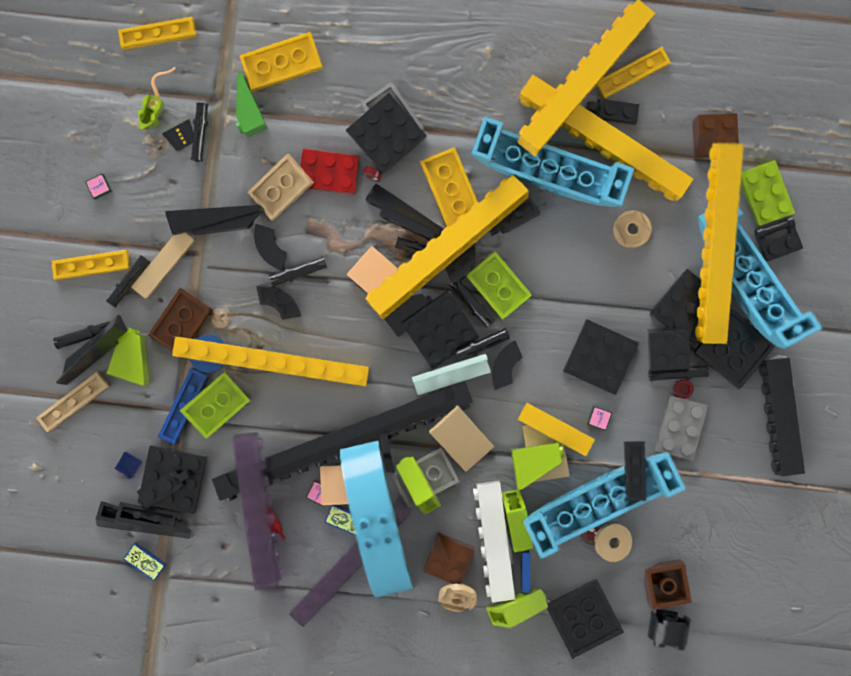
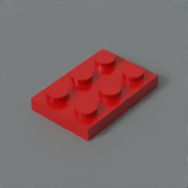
[300,149,360,195]

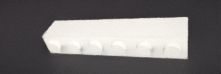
[473,481,515,603]

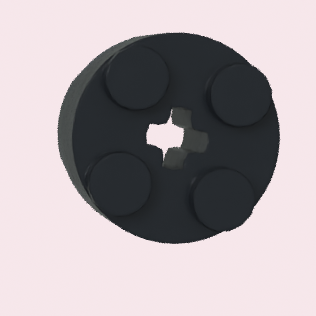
[648,609,691,650]

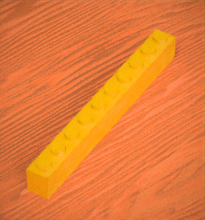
[517,0,656,156]
[518,75,693,201]
[695,143,744,344]
[366,175,529,320]
[172,337,369,386]

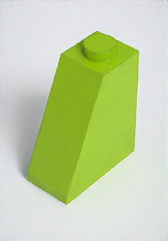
[106,328,150,386]
[511,442,564,490]
[396,456,442,515]
[502,489,533,552]
[486,588,548,628]

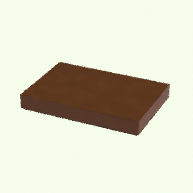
[148,288,213,352]

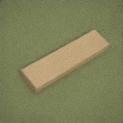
[131,233,195,299]
[36,371,110,433]

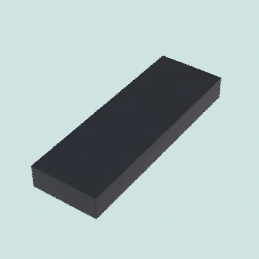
[624,441,646,501]

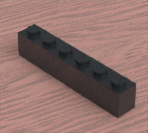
[759,358,805,476]

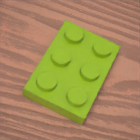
[741,160,795,227]
[466,251,532,320]
[180,372,250,439]

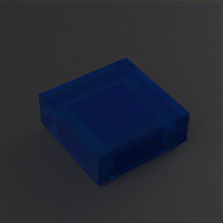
[114,452,142,478]

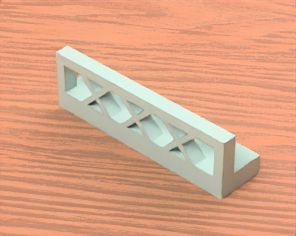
[412,354,491,395]

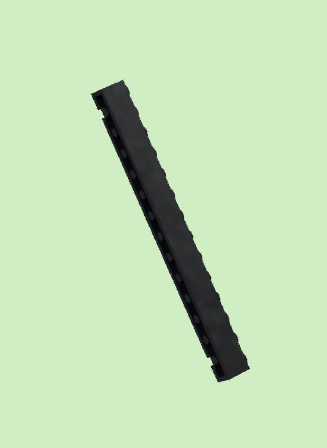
[211,381,473,502]

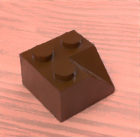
[692,113,739,158]
[424,532,475,584]
[644,559,692,610]

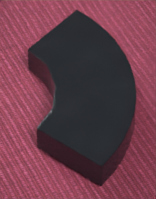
[254,224,288,271]
[445,243,476,286]
[256,285,302,320]
[492,340,523,390]
[379,433,394,473]

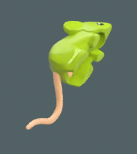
[137,67,176,130]

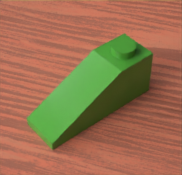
[236,72,268,138]

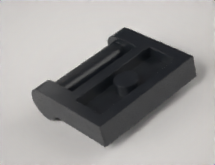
[754,217,803,262]

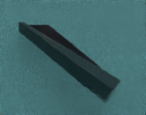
[365,184,444,241]
[165,205,265,235]
[56,315,128,385]
[95,501,191,539]

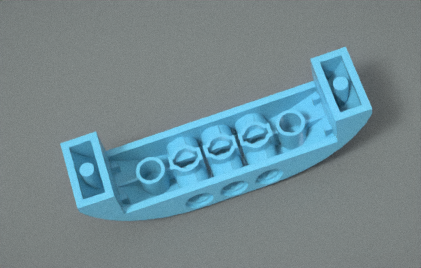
[471,116,634,207]
[698,207,822,348]
[340,441,414,598]
[523,452,686,559]

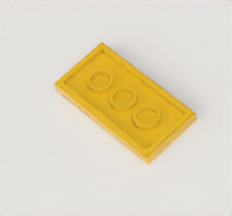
[239,32,323,93]
[420,147,478,227]

